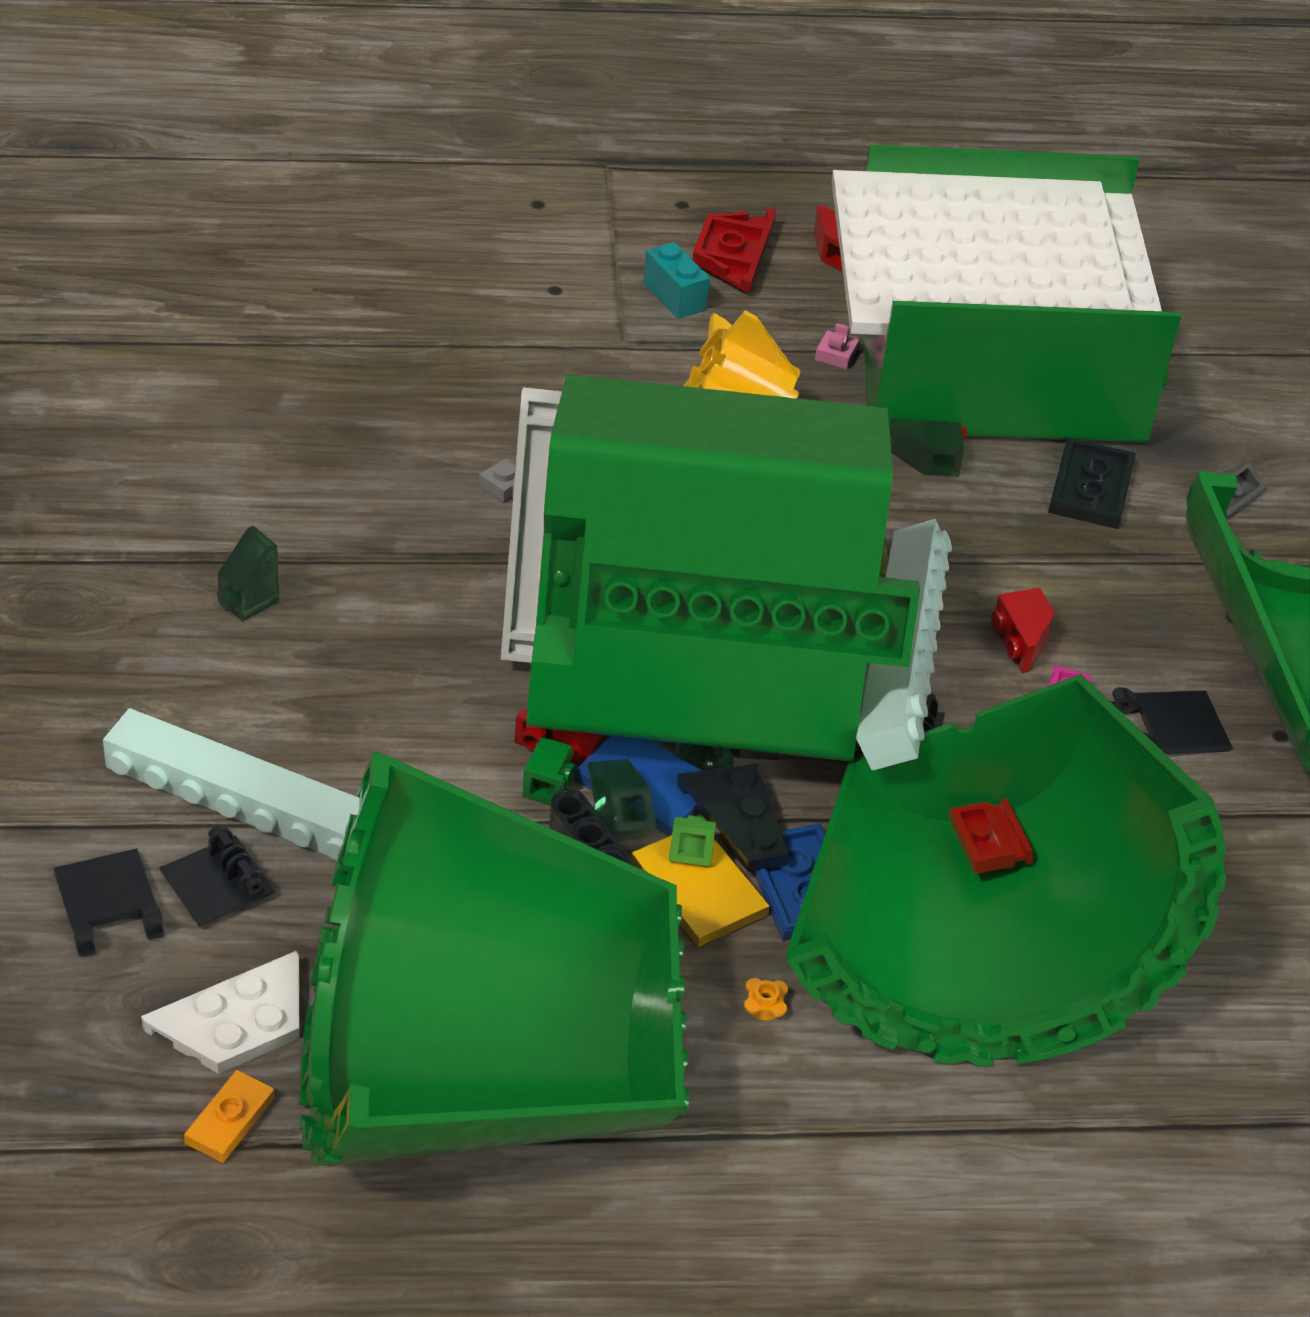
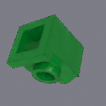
[522,737,575,806]

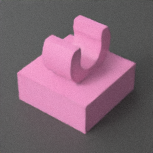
[815,323,859,369]

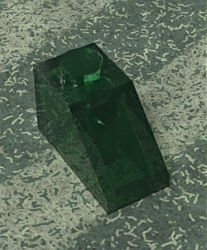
[217,525,279,622]

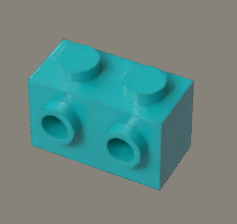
[643,242,711,319]

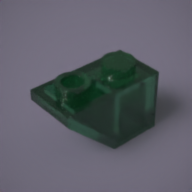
[889,418,964,477]
[588,758,657,842]

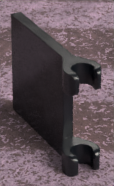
[1110,687,1232,754]
[53,848,164,957]

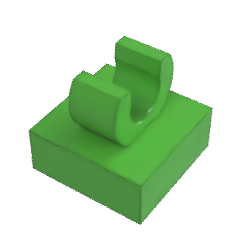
[669,815,716,866]

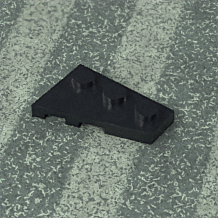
[677,764,789,871]

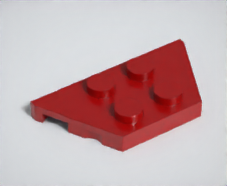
[692,209,777,293]

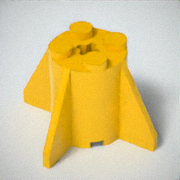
[683,310,800,398]

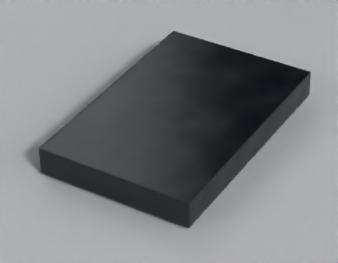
[1048,437,1136,529]

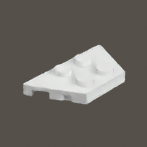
[141,951,300,1074]

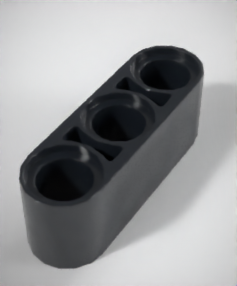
[549,789,629,864]

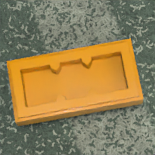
[184,1070,275,1163]

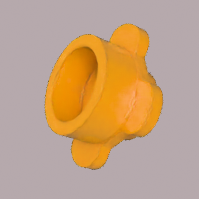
[744,978,788,1021]

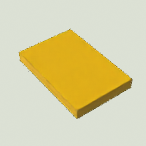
[631,835,770,947]

